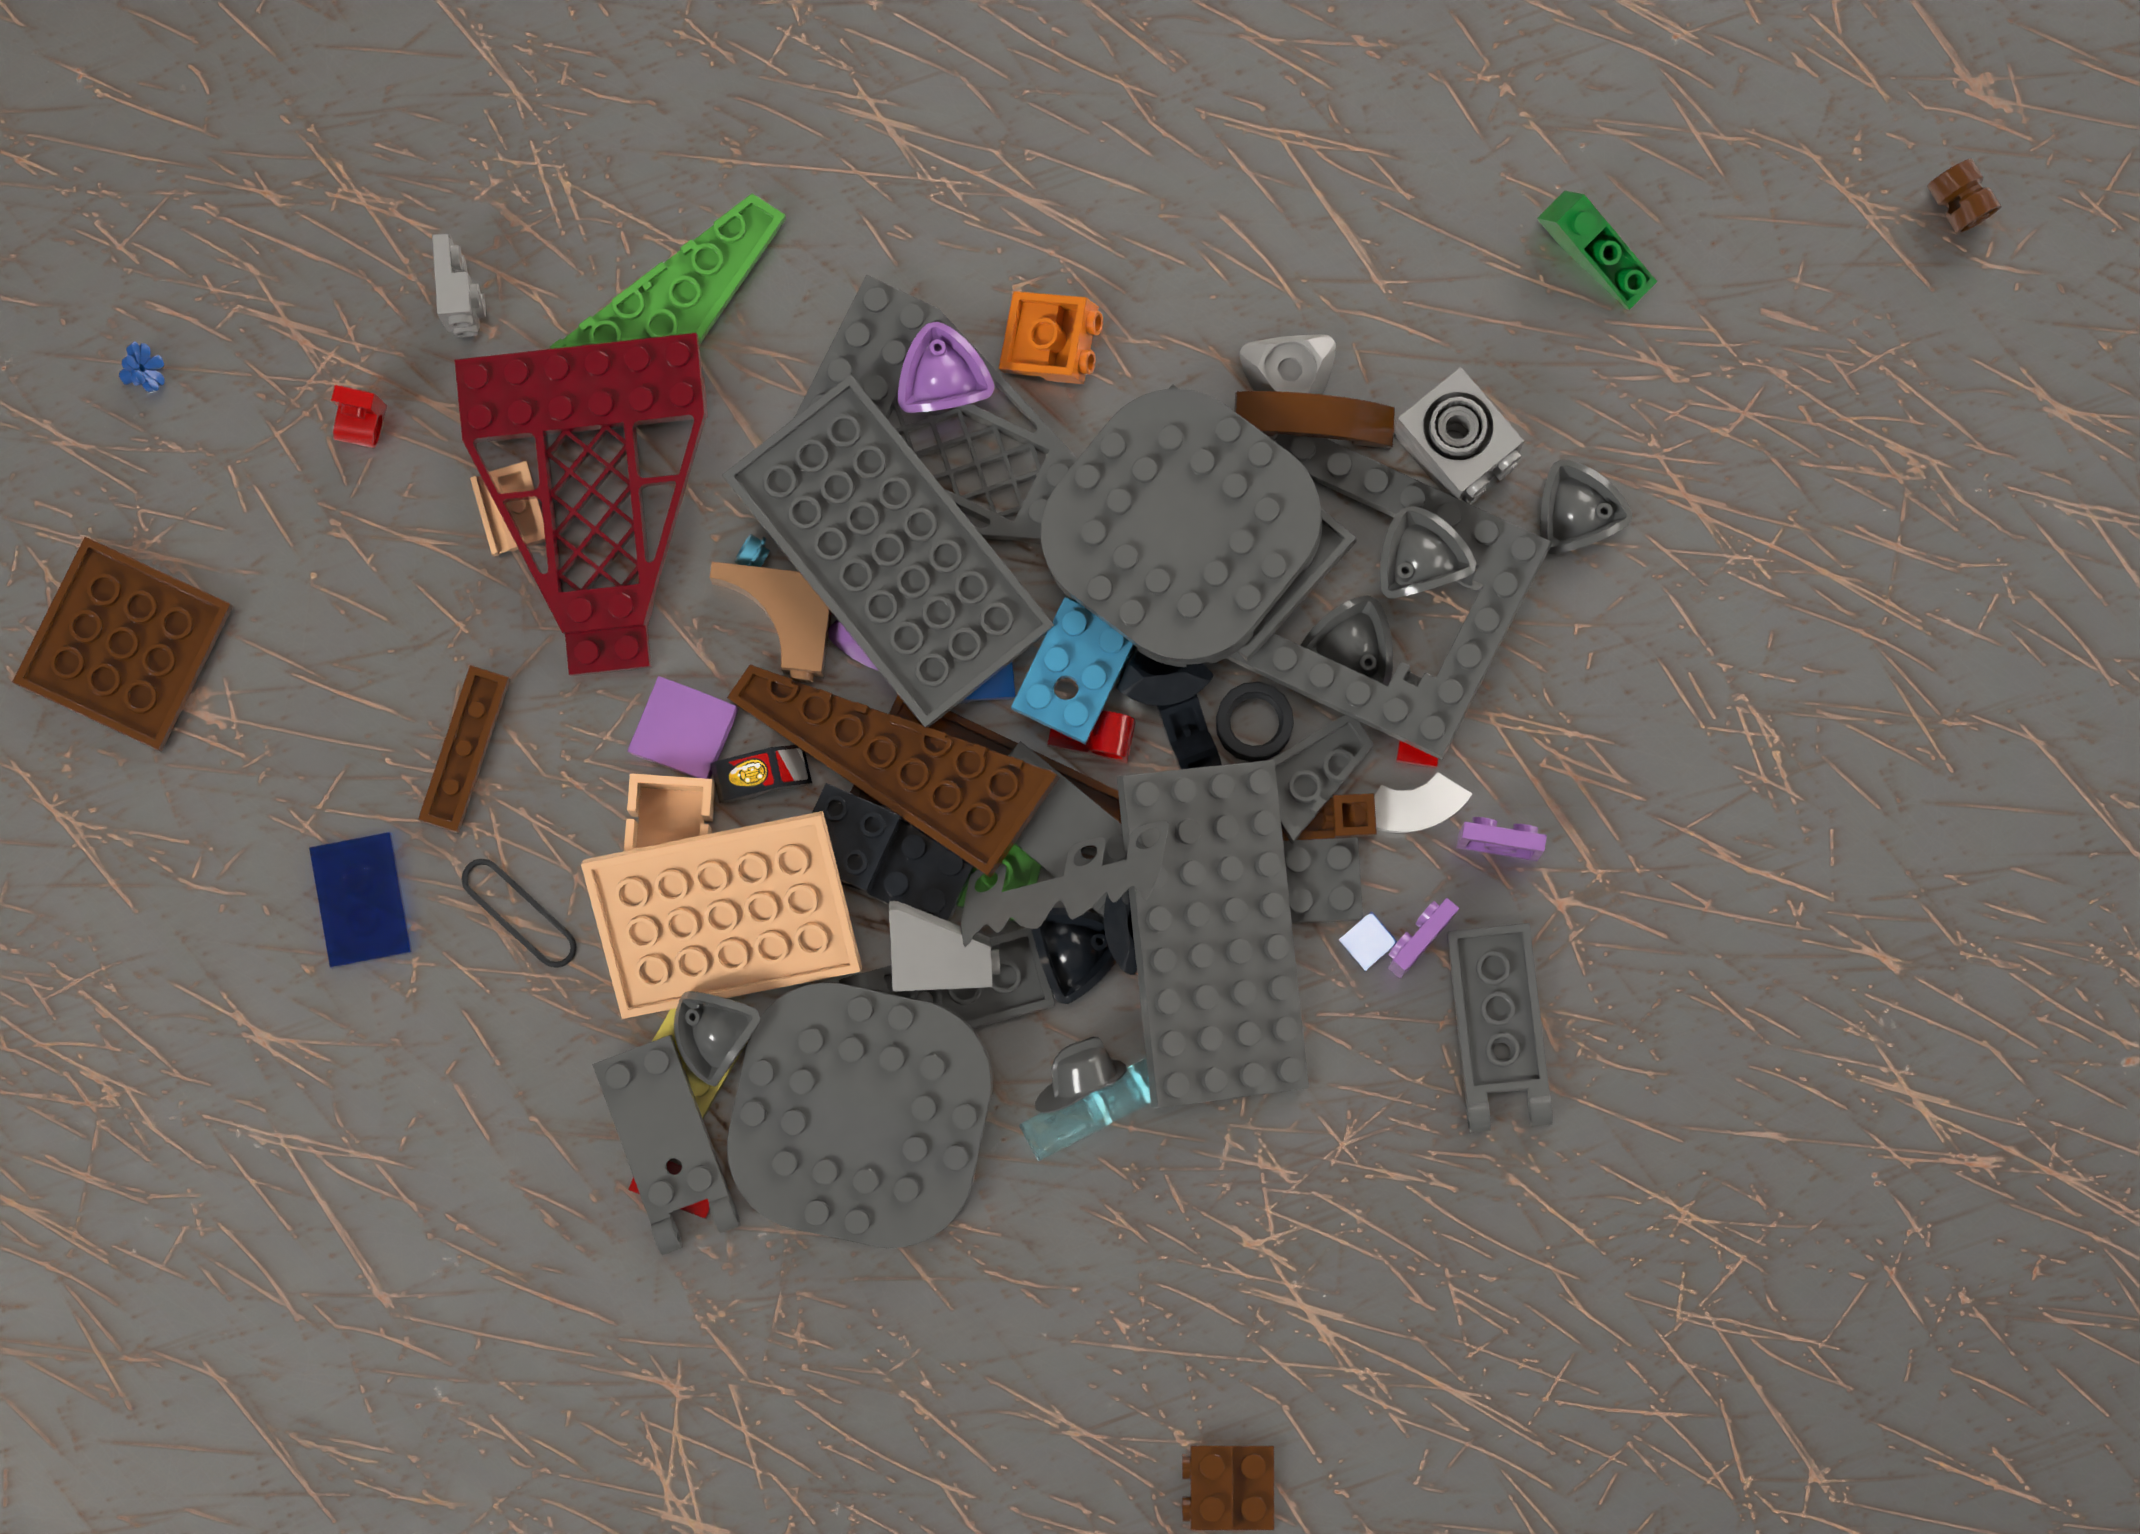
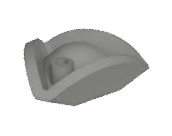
[1239,335,1336,394]

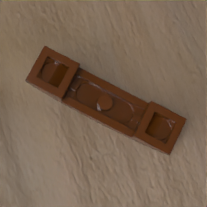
[1234,391,1395,449]
[1282,793,1377,841]

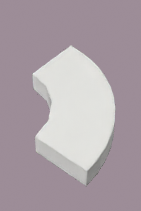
[1374,772,1472,833]

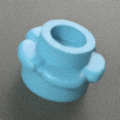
[734,534,770,567]

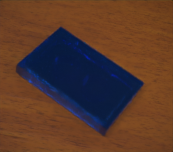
[309,832,413,969]

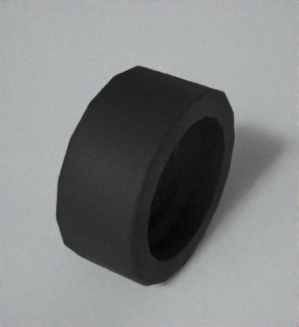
[1216,682,1294,762]

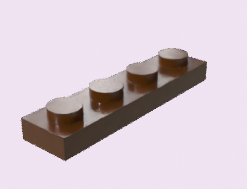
[418,665,510,834]

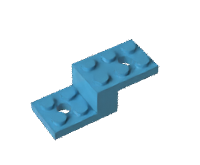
[1011,597,1137,745]

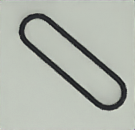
[461,859,577,968]

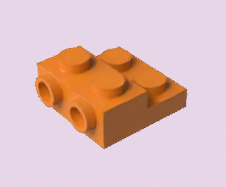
[998,291,1103,384]

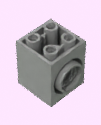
[1394,367,1524,505]

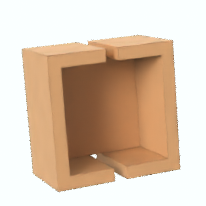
[624,774,716,851]

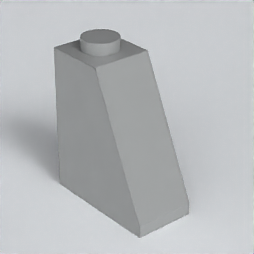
[889,901,1000,991]

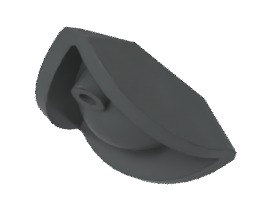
[1540,460,1633,554]
[1380,506,1476,599]
[1301,595,1393,686]
[674,991,761,1086]

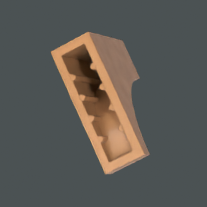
[710,562,832,683]

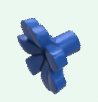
[119,341,165,392]

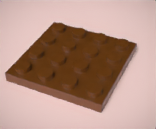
[12,537,233,752]

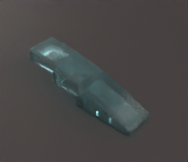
[1019,1058,1151,1162]

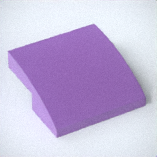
[627,676,739,779]

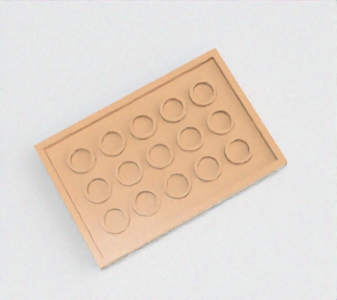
[581,811,862,1019]

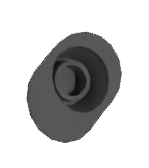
[1035,1036,1127,1113]

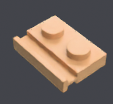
[470,461,545,557]

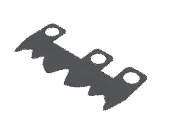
[961,820,1169,947]

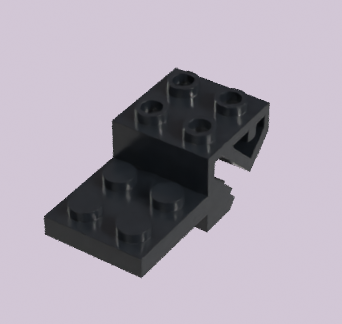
[812,783,975,922]

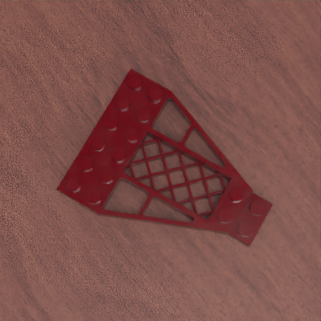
[454,333,708,676]

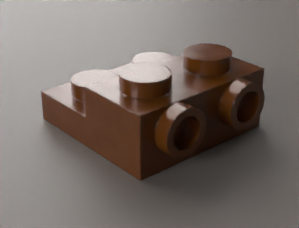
[1182,1446,1274,1530]

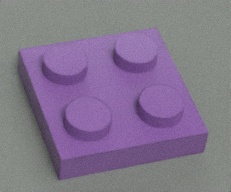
[1456,817,1547,861]
[1388,898,1459,979]

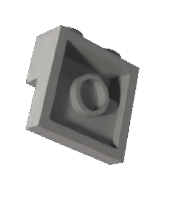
[432,233,486,337]

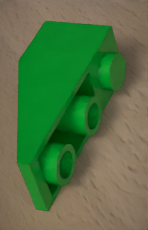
[1537,191,1657,310]

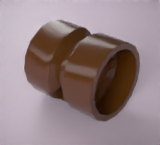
[1927,158,2002,235]

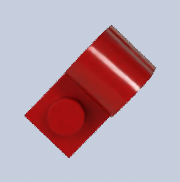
[331,385,387,449]
[1047,710,1136,763]

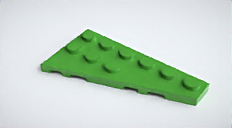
[549,193,786,349]

